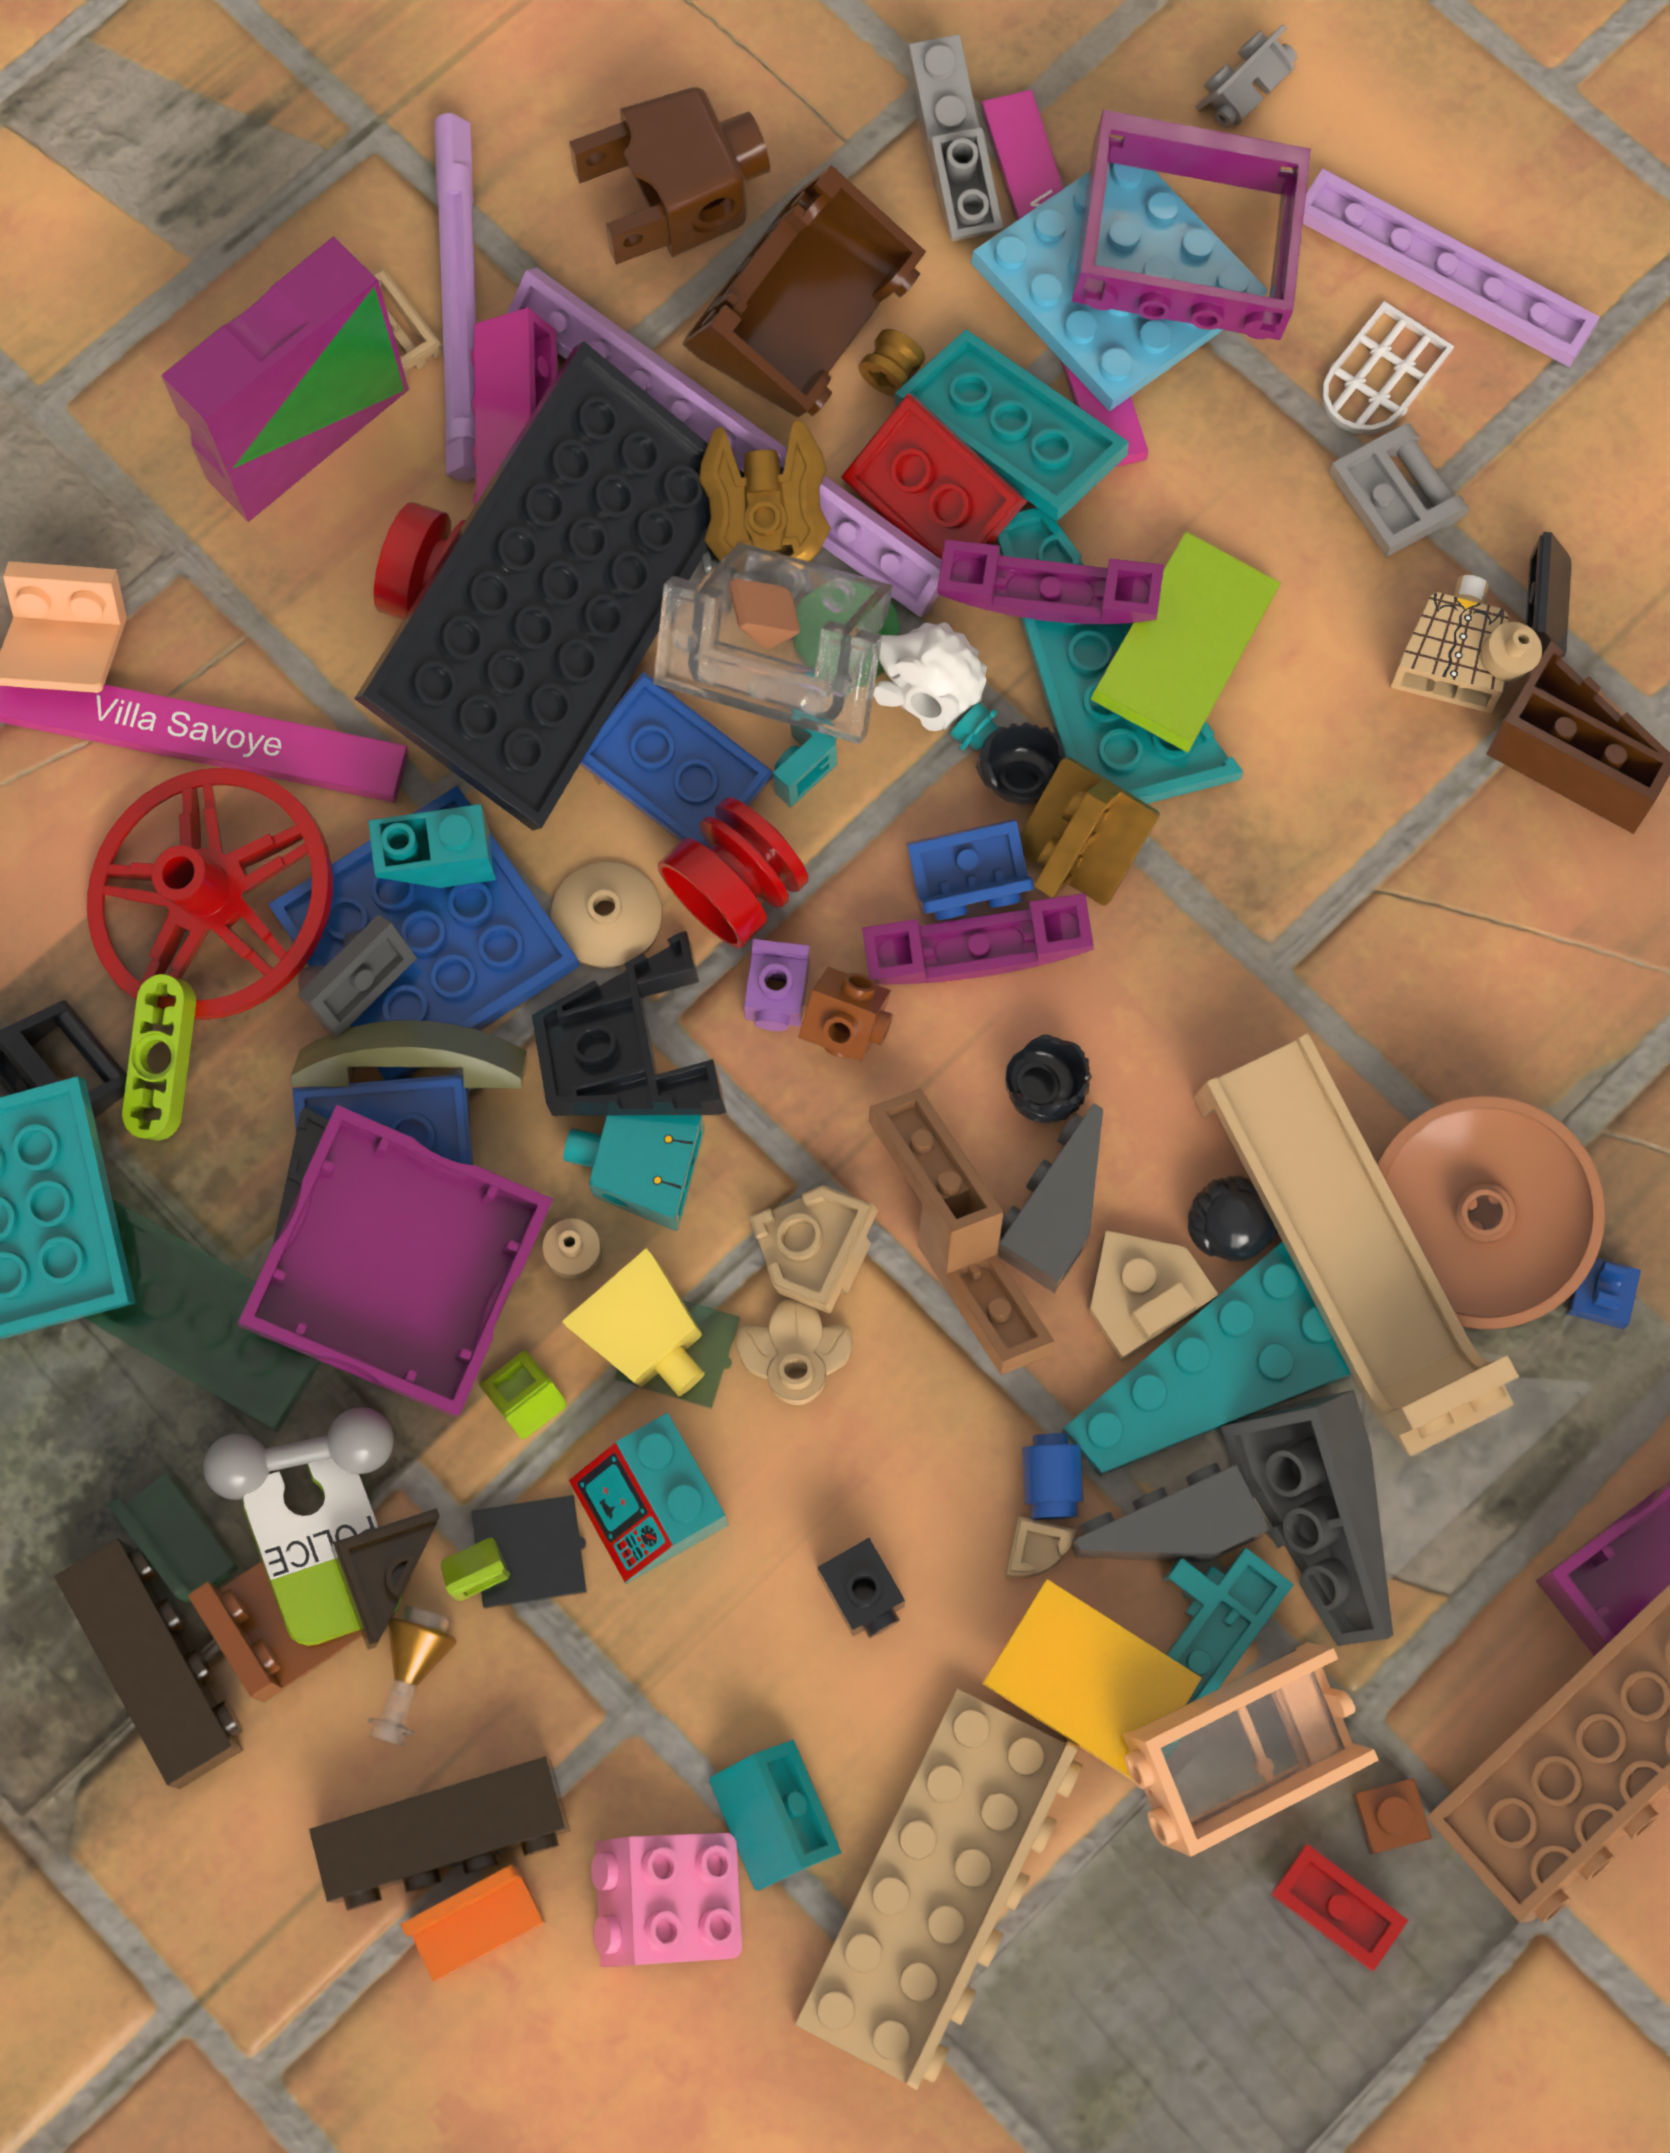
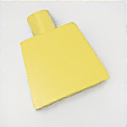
[562,1248,705,1396]

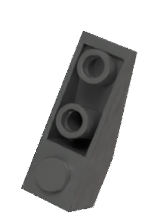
[997,1103,1103,1293]
[1071,1463,1269,1562]

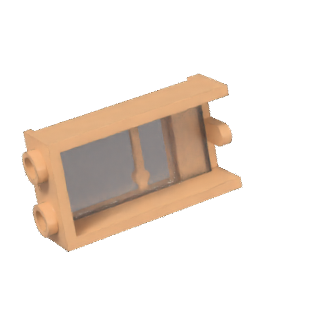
[1122,1642,1379,1857]

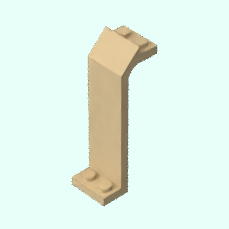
[1193,1033,1519,1457]

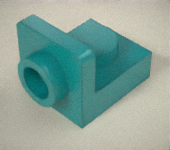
[773,709,838,808]

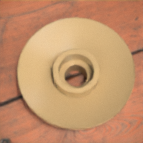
[551,862,662,969]

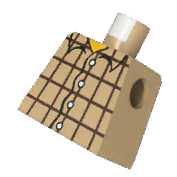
[1390,575,1508,714]

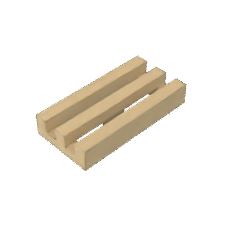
[373,268,443,377]

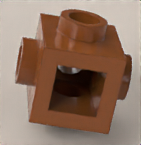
[798,967,893,1062]

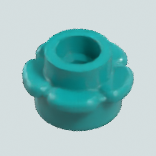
[949,702,998,752]

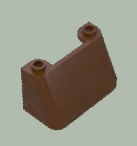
[682,165,926,417]

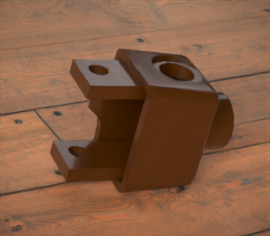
[569,87,770,265]

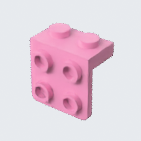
[591,1833,742,1967]

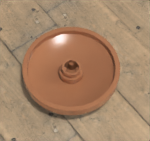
[1377,1096,1606,1329]

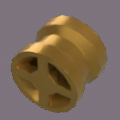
[859,328,925,397]

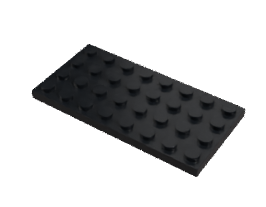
[354,341,744,831]

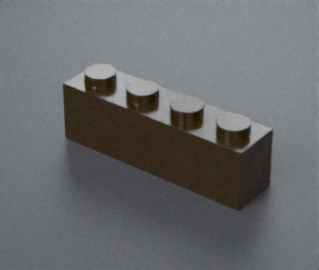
[54,1538,243,1789]
[309,1756,570,1911]

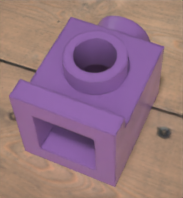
[744,939,810,1031]

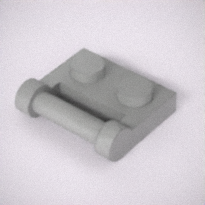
[1329,423,1469,558]

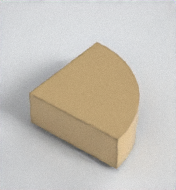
[1005,1517,1076,1578]

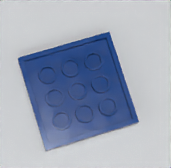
[268,786,580,1080]

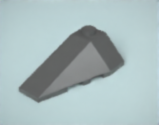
[1221,1390,1393,1646]

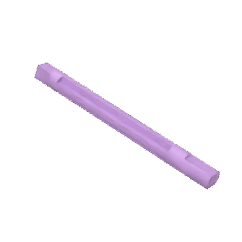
[434,113,476,483]

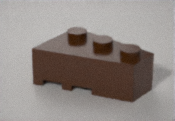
[1486,640,1670,834]

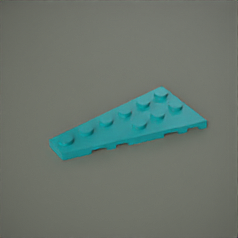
[995,508,1244,804]
[1062,1242,1351,1476]

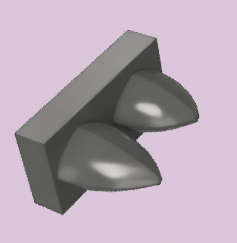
[298,915,417,1037]

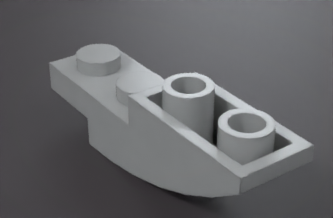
[908,35,1003,242]

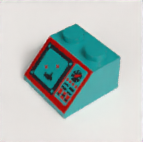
[569,1412,729,1584]

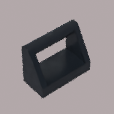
[0,1000,127,1119]

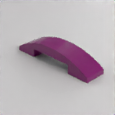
[937,539,1164,624]
[862,893,1094,984]

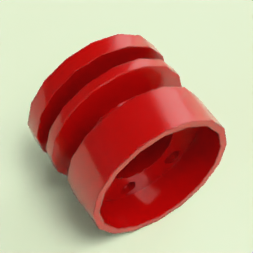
[373,502,466,620]
[658,797,809,948]

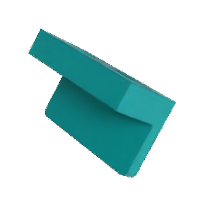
[710,1739,842,1891]

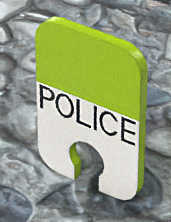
[243,1459,402,1646]

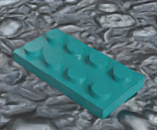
[895,329,1129,521]

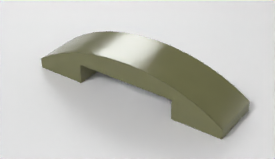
[291,1020,527,1089]

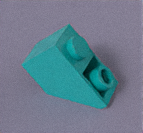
[368,804,496,888]

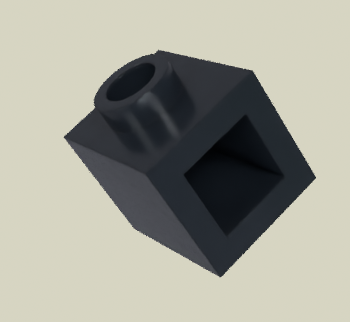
[817,1538,905,1638]

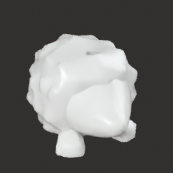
[873,622,987,731]

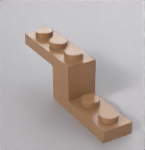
[869,1088,1054,1375]

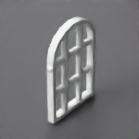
[1322,301,1454,435]

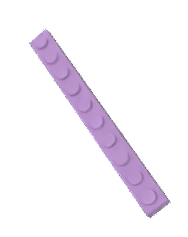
[507,268,942,617]

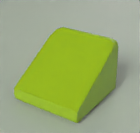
[479,1349,567,1439]
[440,1538,511,1602]

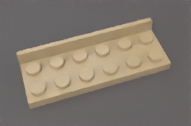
[795,1688,1083,2090]

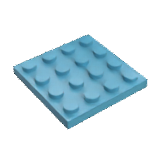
[970,162,1268,412]

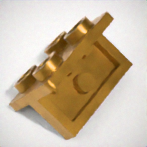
[1020,756,1160,906]

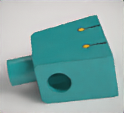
[563,1115,705,1231]

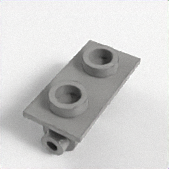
[1196,24,1297,128]

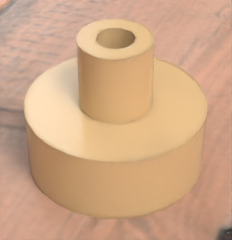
[1481,622,1542,682]
[542,1218,602,1280]

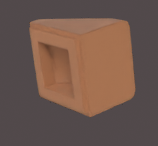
[729,578,800,650]

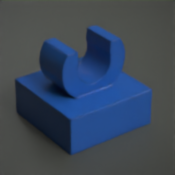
[1567,1258,1641,1329]

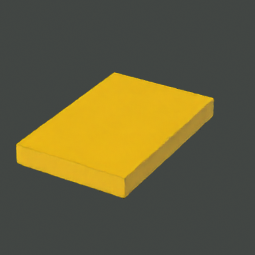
[982,1579,1202,1781]

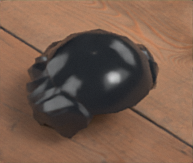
[976,722,1066,806]
[1005,1034,1092,1123]
[1188,1176,1278,1261]

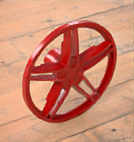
[87,768,333,1020]

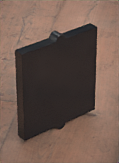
[471,1495,587,1609]

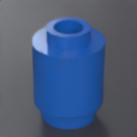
[1022,1433,1083,1520]

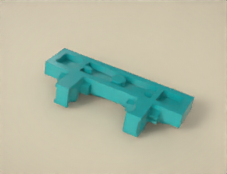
[1161,1548,1294,1760]

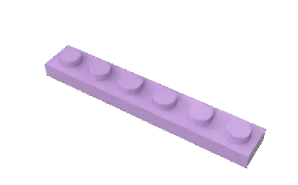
[1303,169,1600,368]

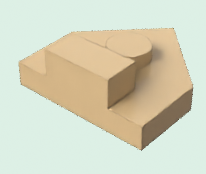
[749,1185,878,1314]
[1089,1230,1219,1360]

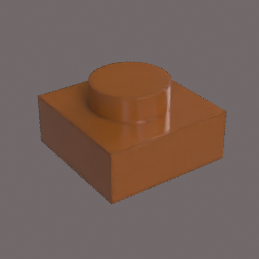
[1352,1778,1432,1855]

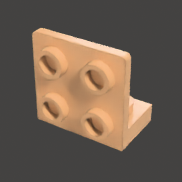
[0,561,127,693]

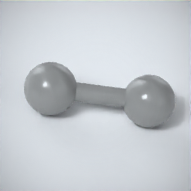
[203,1407,394,1500]

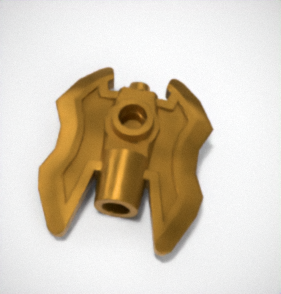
[699,420,831,575]

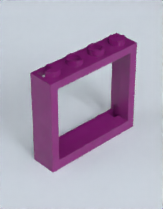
[1071,110,1311,340]

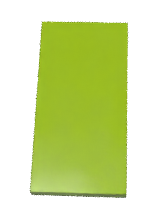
[1091,531,1281,753]

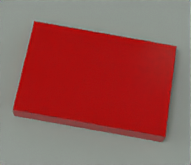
[841,393,1028,560]

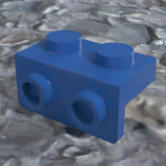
[905,819,1034,920]

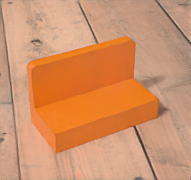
[400,1865,545,1981]

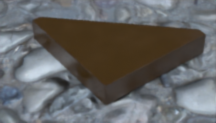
[331,1508,440,1650]

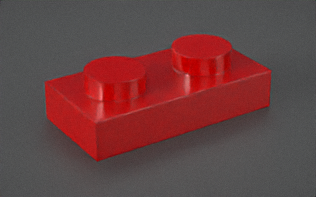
[1269,1844,1409,1971]

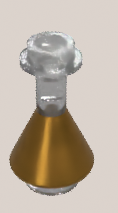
[367,1606,457,1747]

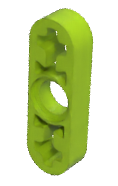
[122,974,196,1141]

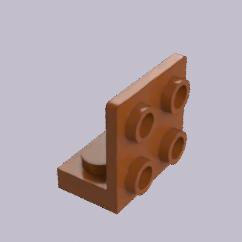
[187,1561,362,1703]

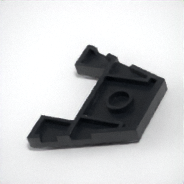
[532,931,727,1116]

